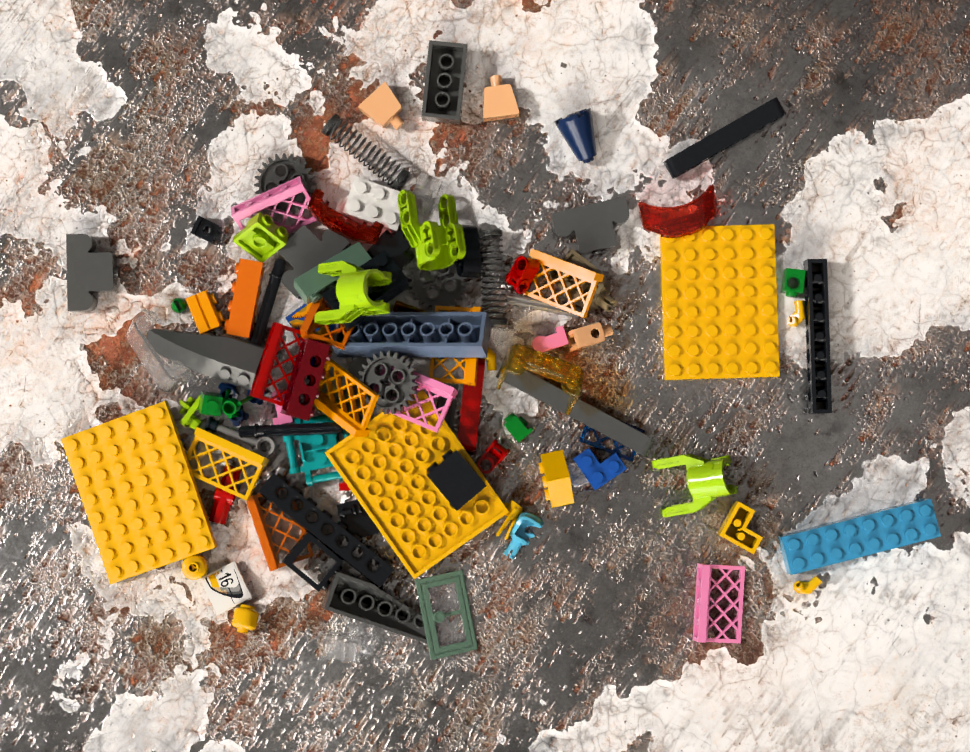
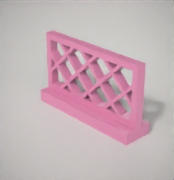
[231,176,321,233]
[368,365,458,433]
[693,563,745,644]

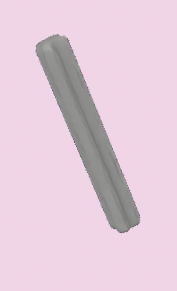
[506,293,581,318]

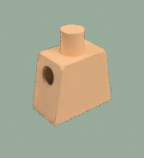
[483,75,520,122]
[358,82,405,130]
[566,322,613,352]

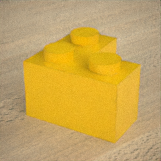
[538,450,574,508]
[717,501,763,554]

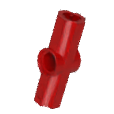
[209,465,242,525]

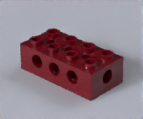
[280,339,332,421]

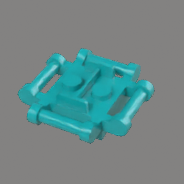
[283,415,350,487]

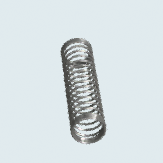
[322,114,411,191]
[478,229,507,327]

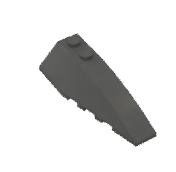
[145,328,265,390]
[321,572,439,644]

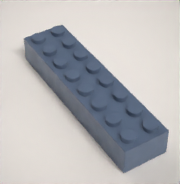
[331,312,492,358]

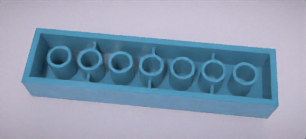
[777,498,941,575]

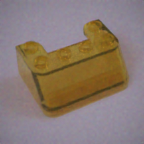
[496,344,584,415]

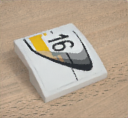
[200,561,253,615]

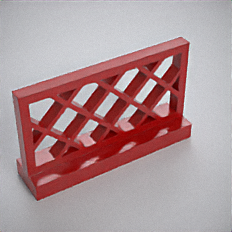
[249,322,317,406]

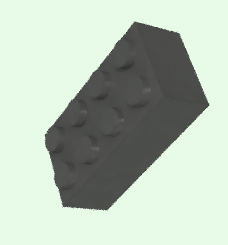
[421,40,468,124]

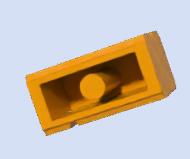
[186,290,225,335]

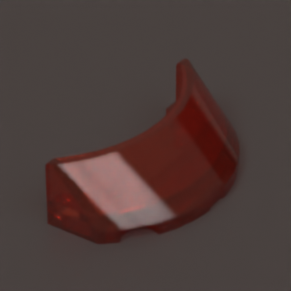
[638,184,718,238]
[307,189,384,244]

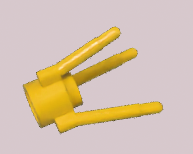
[496,500,523,540]

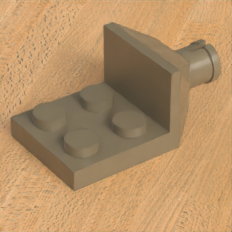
[549,249,617,313]

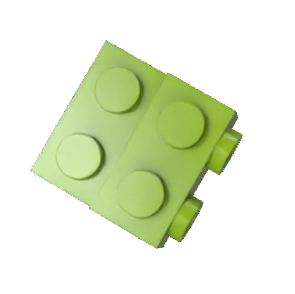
[233,212,289,262]

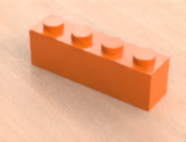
[224,258,266,339]

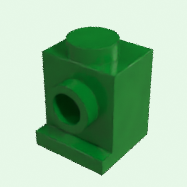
[504,412,533,443]

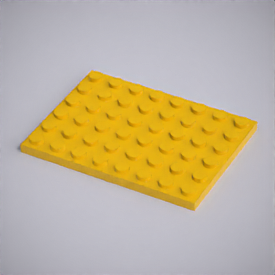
[659,224,780,380]
[324,387,509,579]
[61,401,218,584]

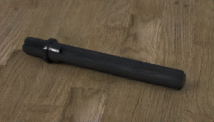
[250,259,286,346]
[239,422,343,439]

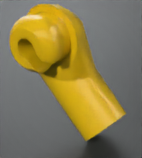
[787,300,805,327]
[485,347,497,371]
[793,576,822,594]

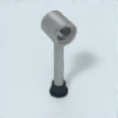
[205,416,278,456]

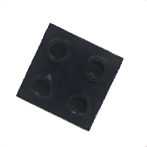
[337,499,381,542]

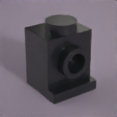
[190,216,223,245]

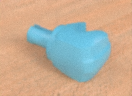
[503,512,544,559]

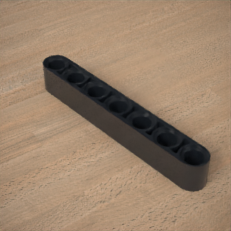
[663,97,786,179]

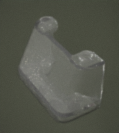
[125,308,197,392]

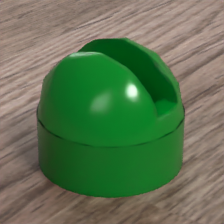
[171,298,187,313]

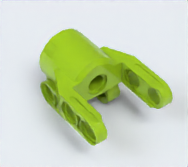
[398,190,466,271]
[314,261,392,325]
[651,453,738,518]

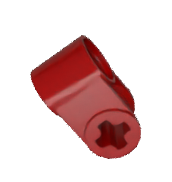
[505,256,540,294]
[477,438,511,474]

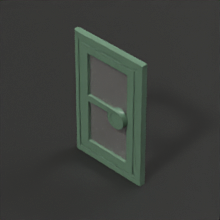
[415,569,478,660]

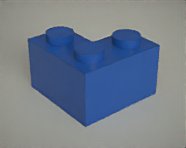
[573,446,627,490]

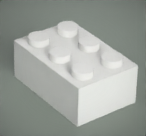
[343,176,407,233]

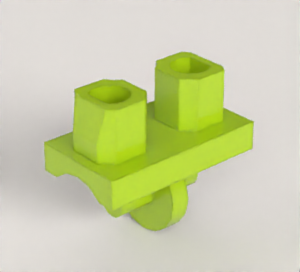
[179,395,202,430]

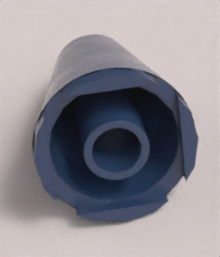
[554,108,597,164]

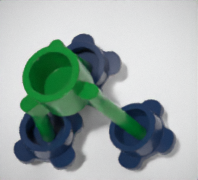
[218,382,266,426]

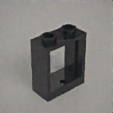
[282,532,344,592]

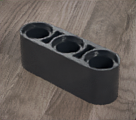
[456,225,482,278]

